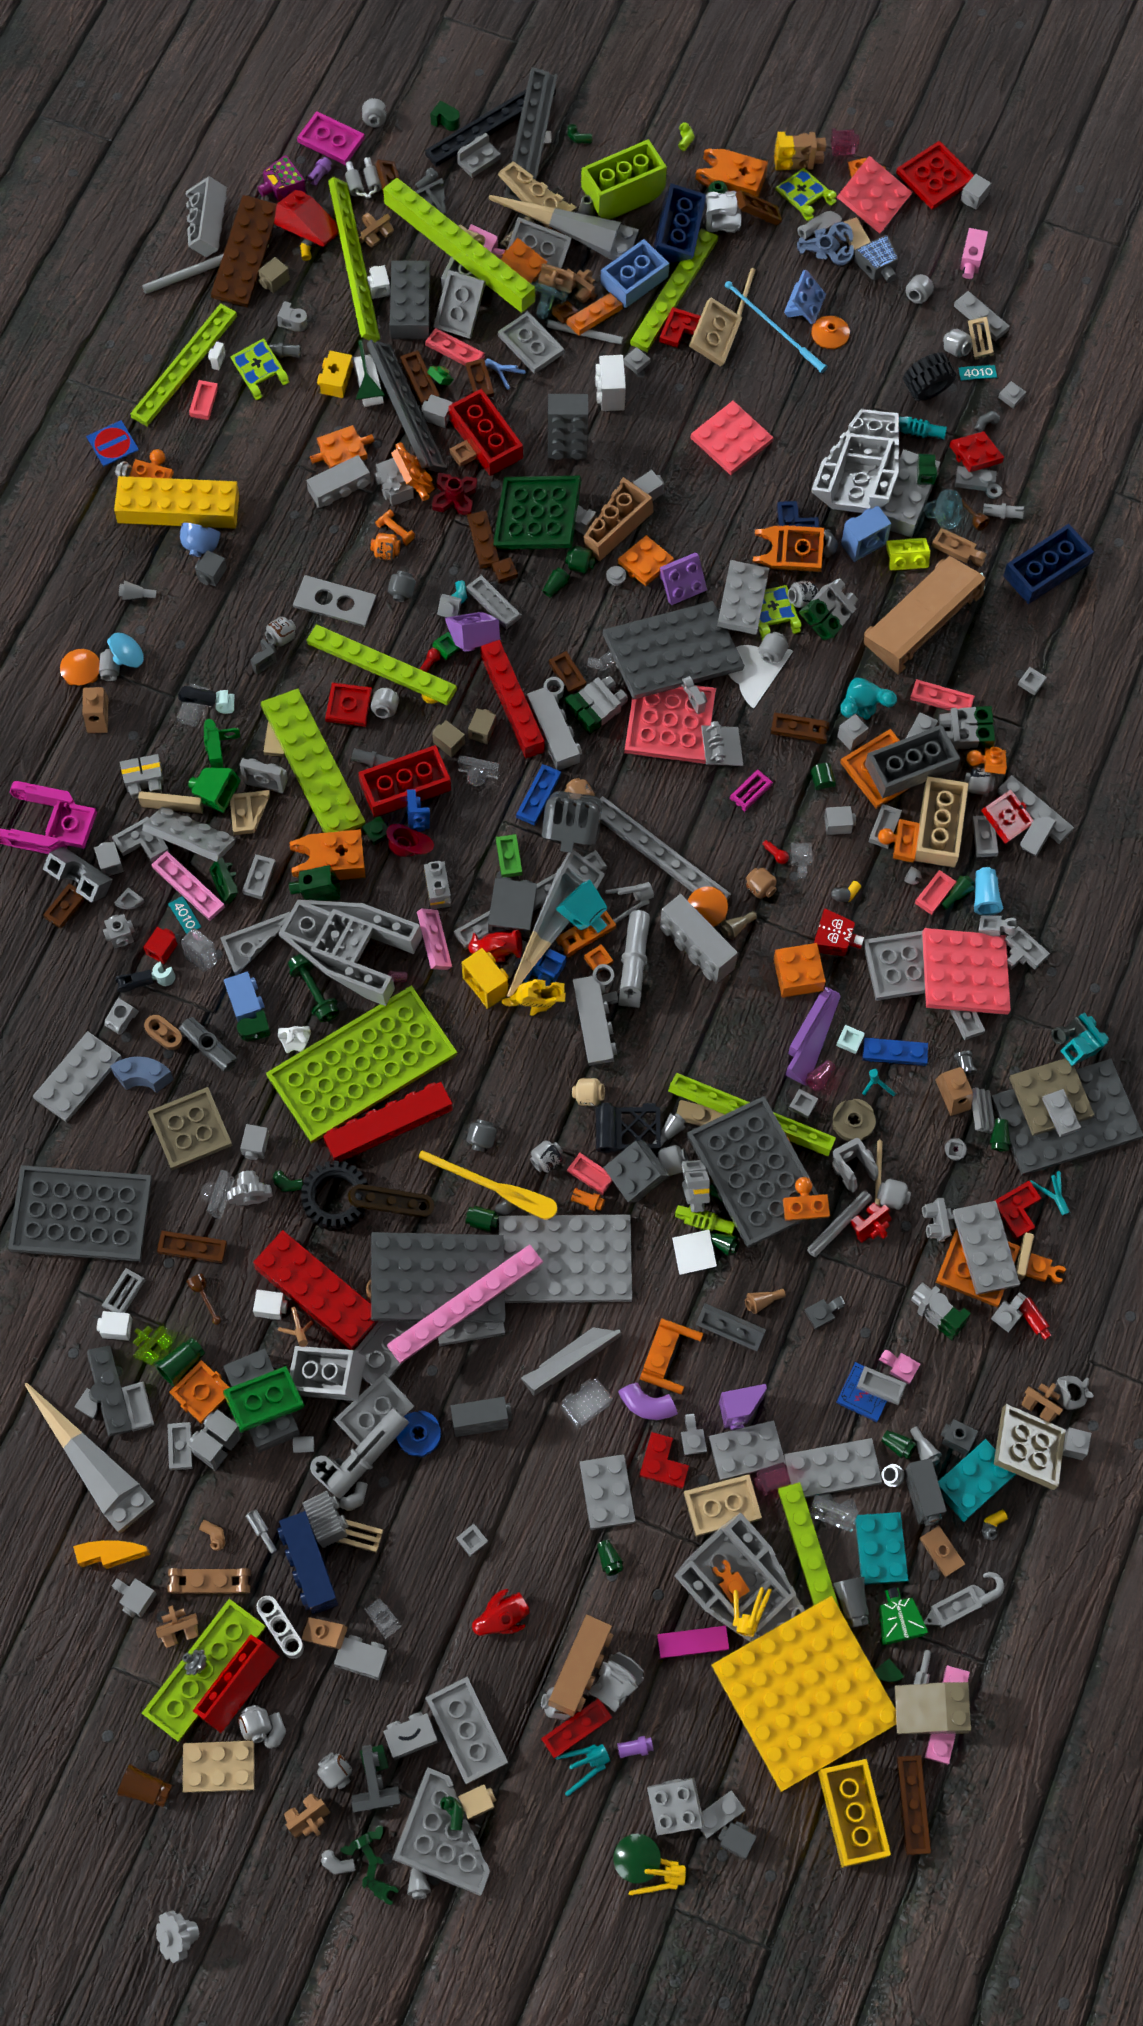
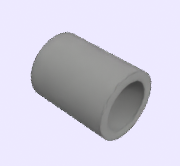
[293,1436,314,1453]

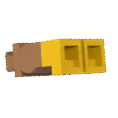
[774,132,826,171]

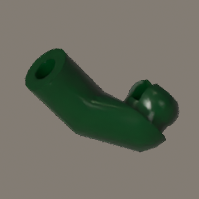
[567,124,592,143]

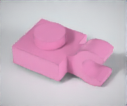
[879,1349,920,1384]

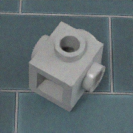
[103,914,135,949]

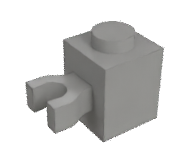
[112,1579,157,1618]

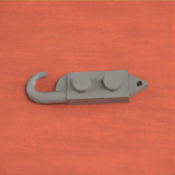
[924,1572,1004,1628]

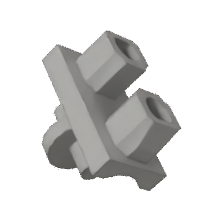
[922,1198,955,1242]

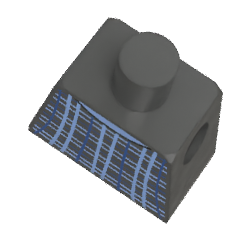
[854,235,898,283]

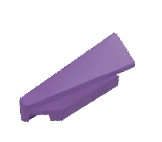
[786,987,840,1086]

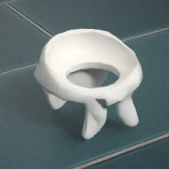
[278,1026,311,1053]

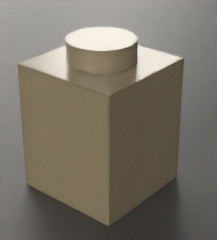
[258,257,290,293]
[468,708,496,744]
[433,720,465,758]

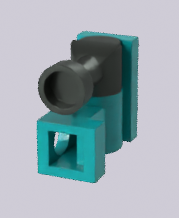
[1051,1013,1109,1066]

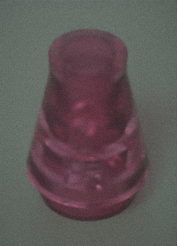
[806,1060,835,1091]

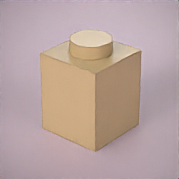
[458,1785,496,1821]

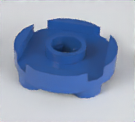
[396,1411,441,1457]

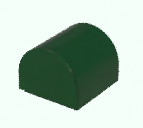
[811,763,836,790]

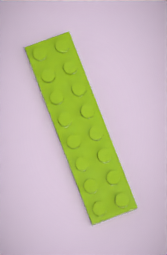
[261,689,366,833]

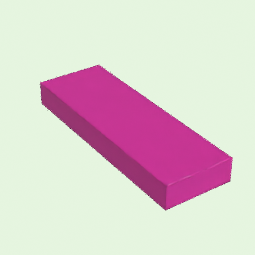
[657,1626,729,1659]

